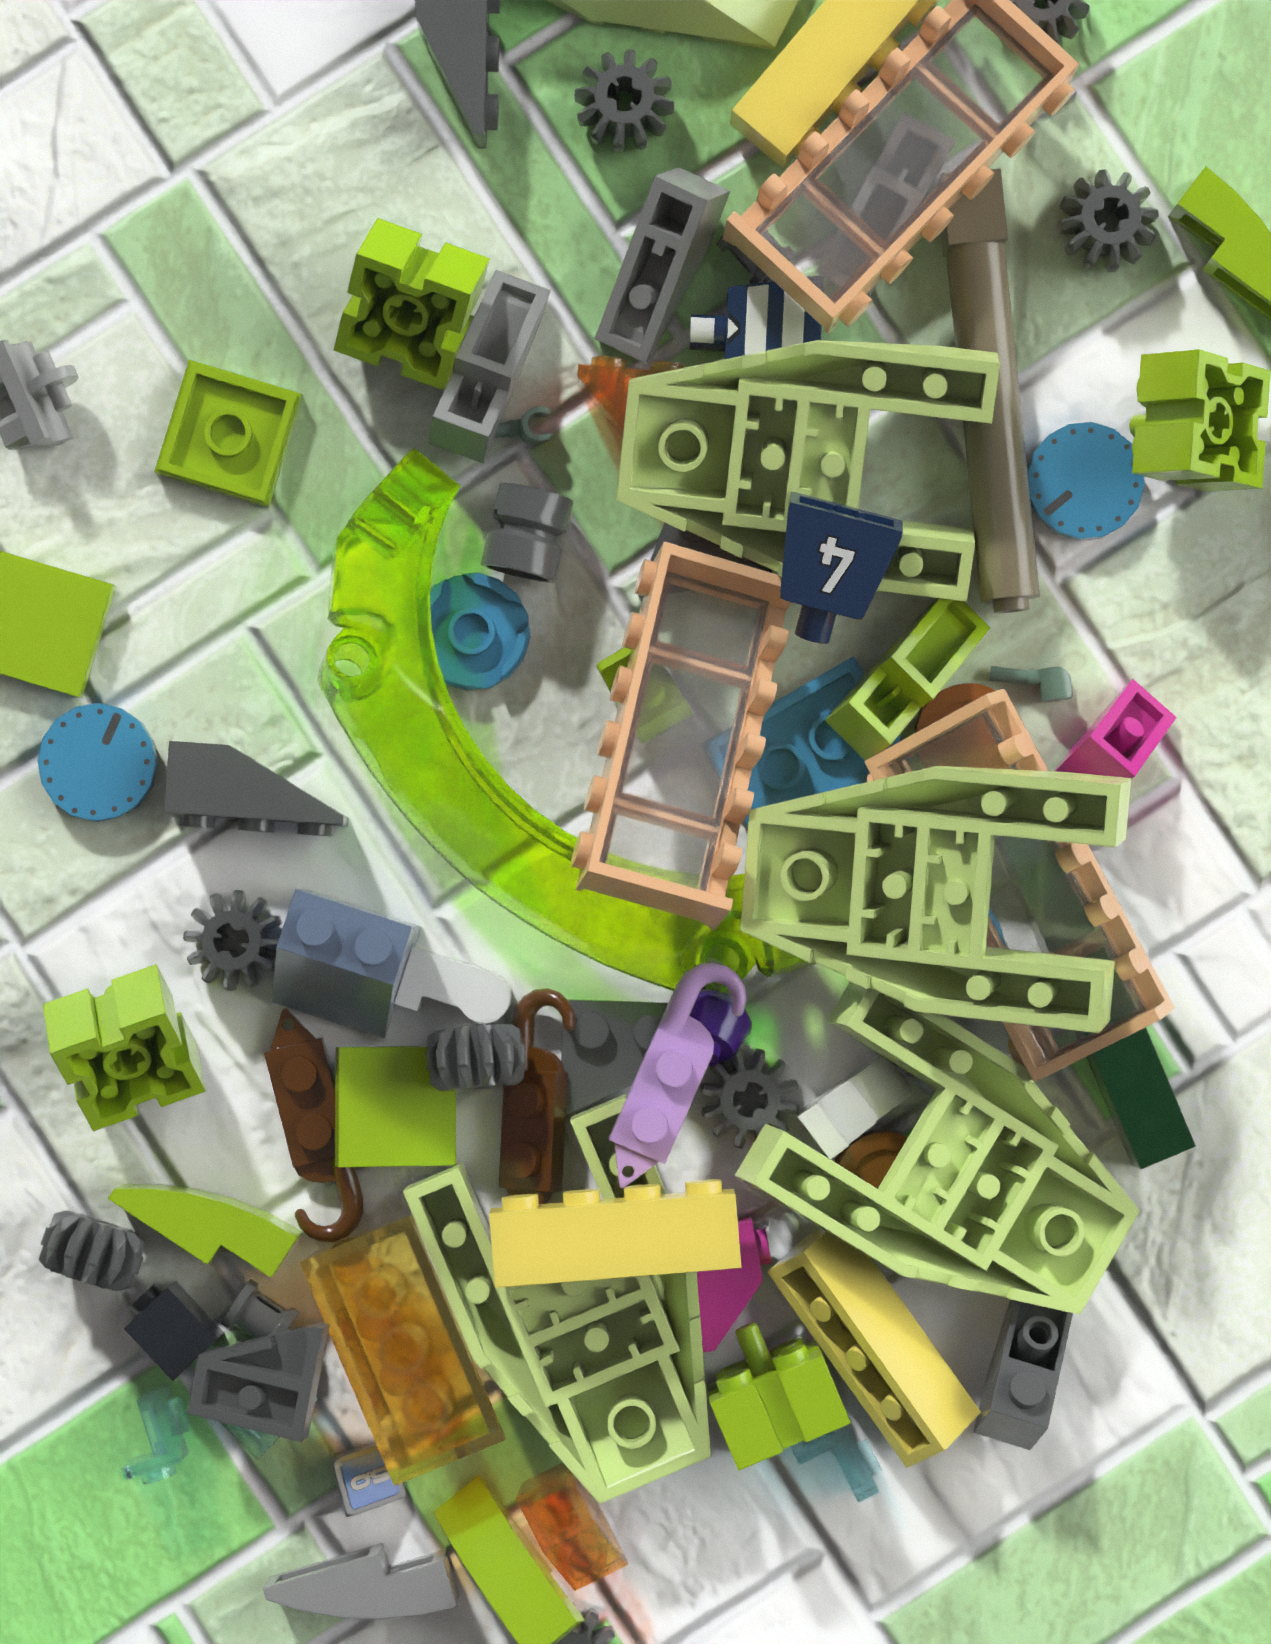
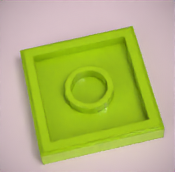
[154,359,303,508]
[0,551,116,698]
[335,1046,456,1167]

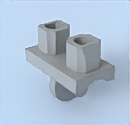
[0,340,79,450]

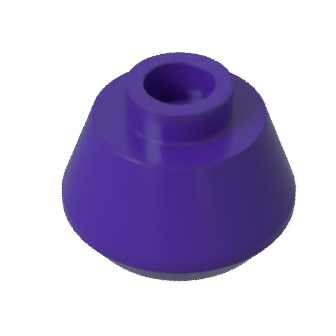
[689,989,752,1066]

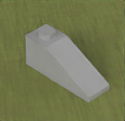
[594,167,731,363]

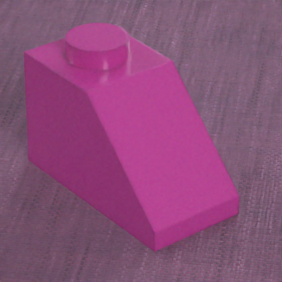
[1054,679,1177,780]
[697,1216,772,1353]

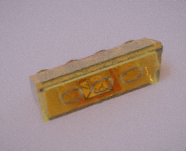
[300,1215,506,1486]

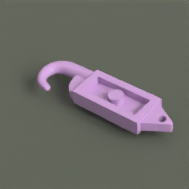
[608,962,747,1188]

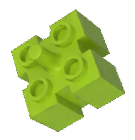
[333,218,490,390]
[1129,349,1271,492]
[43,964,206,1132]
[707,1322,851,1471]

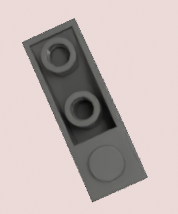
[415,0,501,148]
[164,741,349,837]
[973,1300,1073,1450]

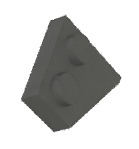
[187,1322,330,1442]

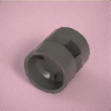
[481,483,574,583]

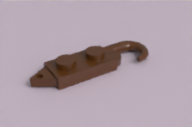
[498,988,575,1204]
[264,1008,364,1242]

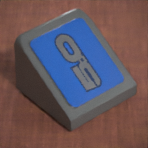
[331,1438,407,1517]

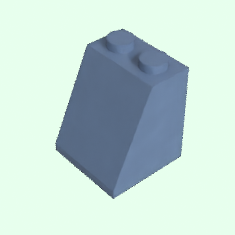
[272,889,422,1039]

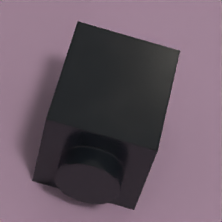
[124,1281,224,1381]

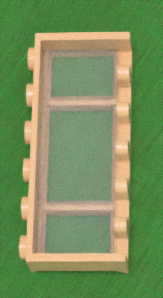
[723,0,1079,334]
[571,542,792,931]
[864,688,1175,1082]

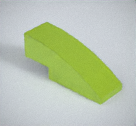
[1168,166,1271,321]
[825,598,991,760]
[108,1184,303,1278]
[433,1475,585,1644]

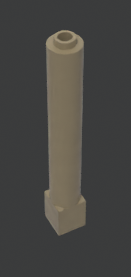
[936,168,1040,614]

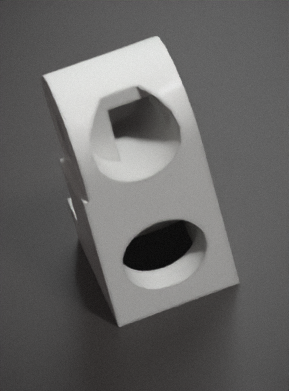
[394,947,512,1023]
[796,1055,914,1160]

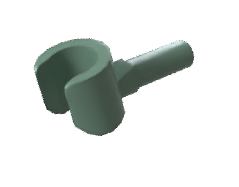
[495,406,553,446]
[989,666,1073,702]

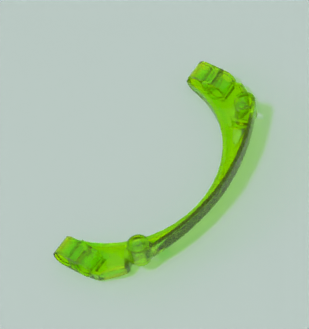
[318,448,818,995]

